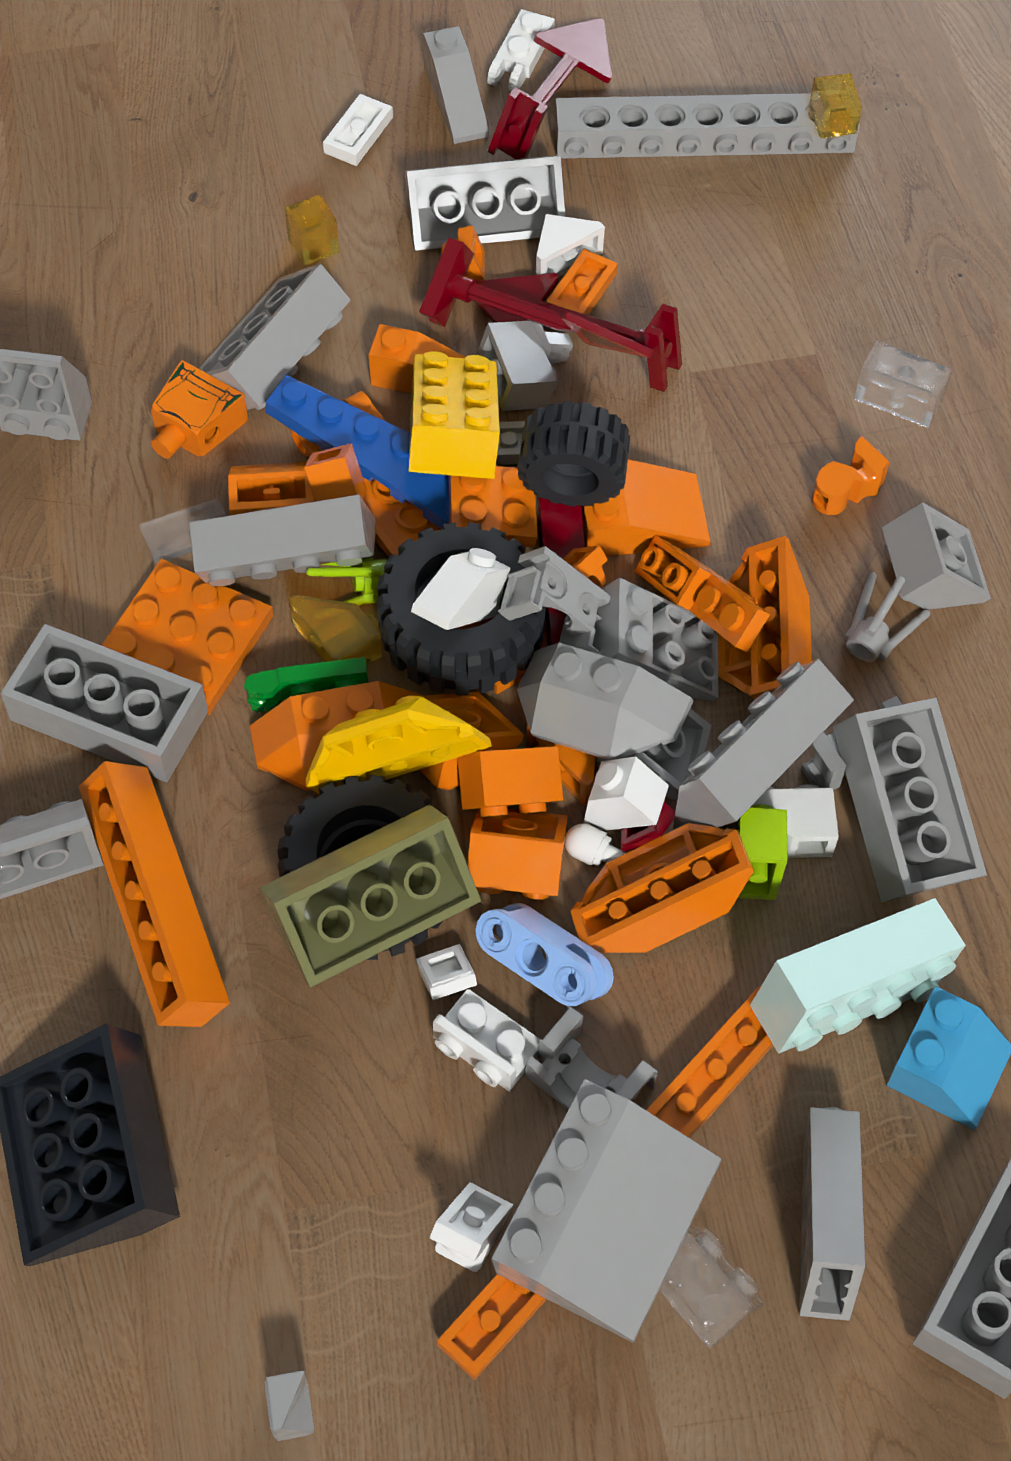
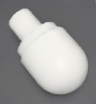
[565,823,627,867]

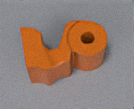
[812,436,890,515]

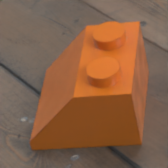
[467,808,568,899]

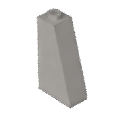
[799,1107,865,1321]

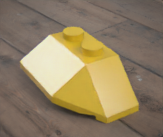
[306,696,492,794]

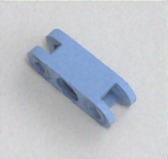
[476,903,614,1006]

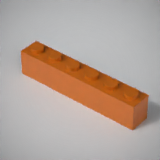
[78,761,230,1027]

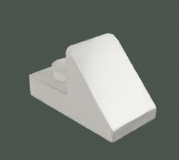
[430,1182,513,1272]

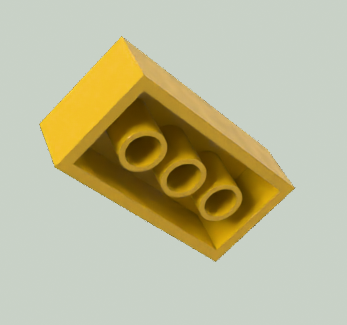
[408,351,500,479]

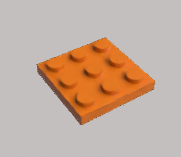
[101,559,274,715]

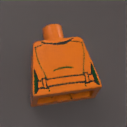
[151,360,248,459]

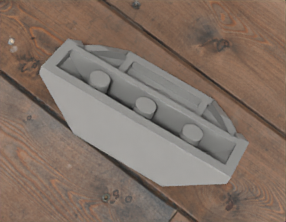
[517,643,694,760]

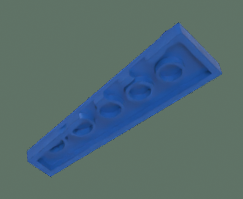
[265,375,449,529]

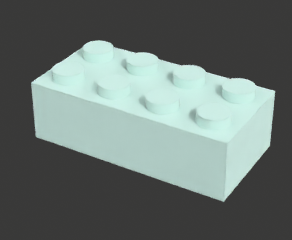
[750,898,966,1054]

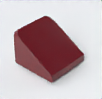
[621,802,675,853]

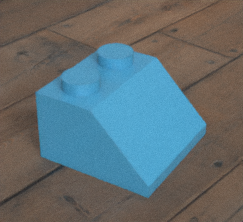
[886,986,1011,1130]

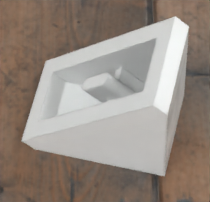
[536,214,605,277]

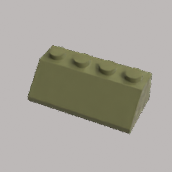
[259,805,481,988]

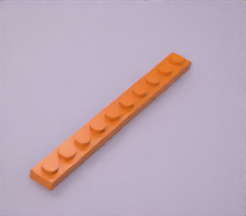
[437,986,773,1381]

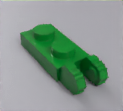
[243,657,369,713]

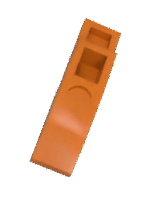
[634,535,770,652]

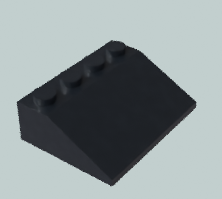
[0,1023,180,1266]

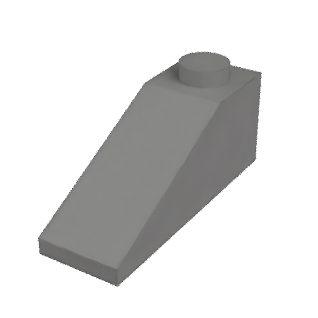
[423,26,489,144]

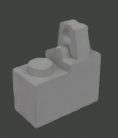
[478,321,573,411]

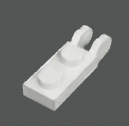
[487,9,555,91]

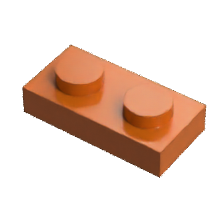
[547,249,618,315]

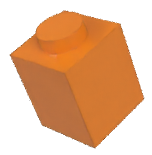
[304,443,367,501]

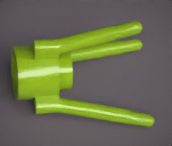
[306,558,387,620]

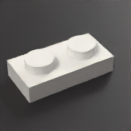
[323,94,393,166]

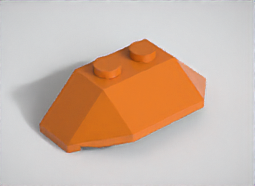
[718,536,812,699]
[250,681,423,791]
[570,823,754,953]

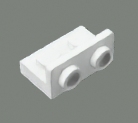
[433,989,540,1092]

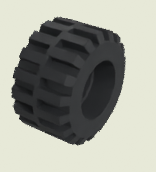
[517,401,630,507]

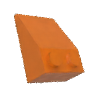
[581,459,711,557]

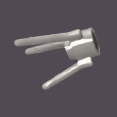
[844,572,930,662]

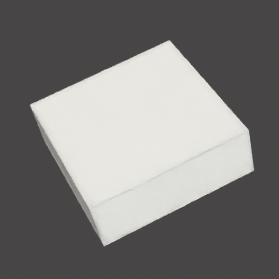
[416,944,477,1000]

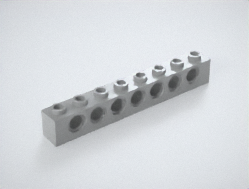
[555,93,860,158]

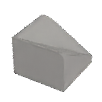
[264,1371,314,1441]

